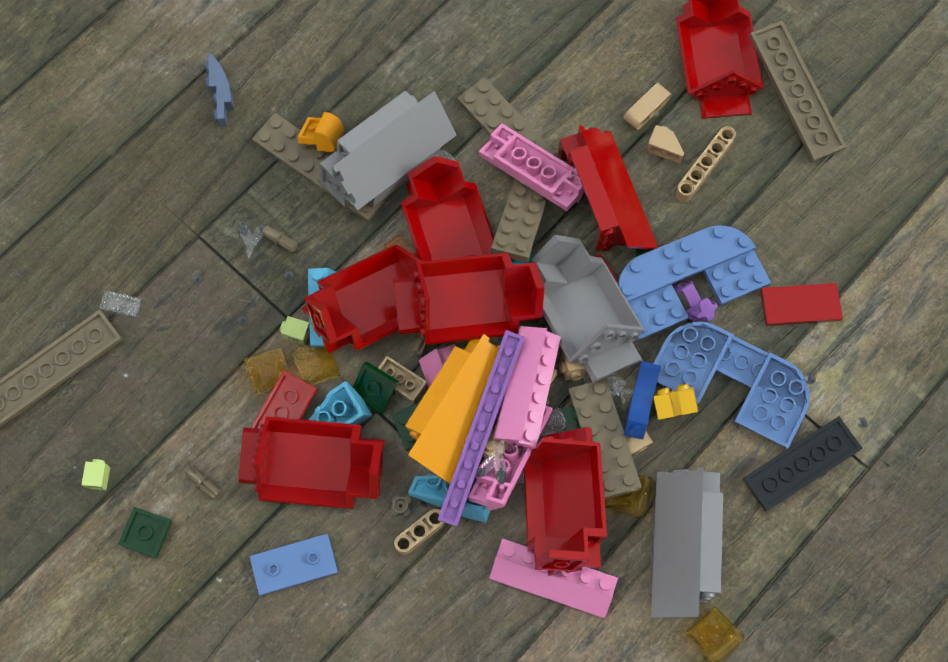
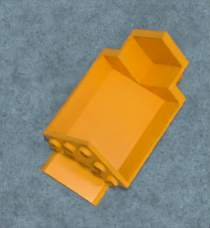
[405,334,502,484]

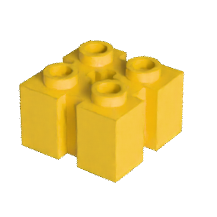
[653,383,698,420]

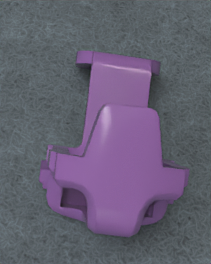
[673,279,718,322]

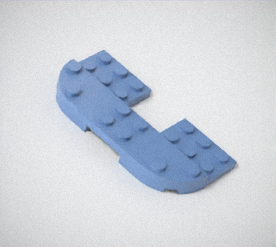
[617,225,771,341]
[653,322,810,449]

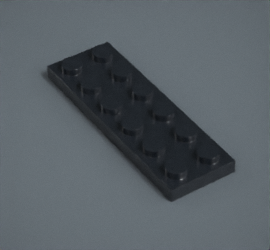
[743,416,863,512]

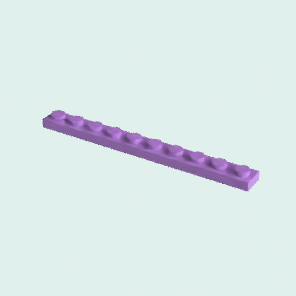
[437,330,525,527]

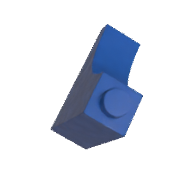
[624,361,661,440]

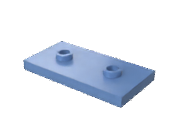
[250,534,338,596]

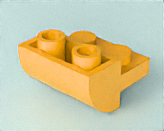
[297,112,345,152]

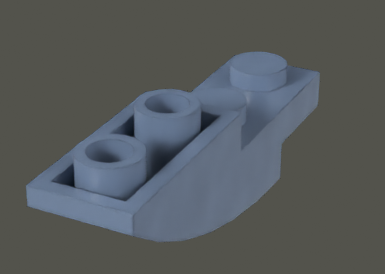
[205,54,234,127]

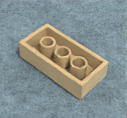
[378,356,427,404]

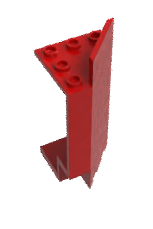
[676,0,764,119]
[558,125,658,252]
[401,156,494,261]
[302,244,423,354]
[393,253,545,345]
[239,417,385,509]
[524,427,607,576]

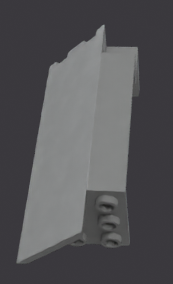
[320,91,456,211]
[531,235,645,383]
[649,467,723,618]

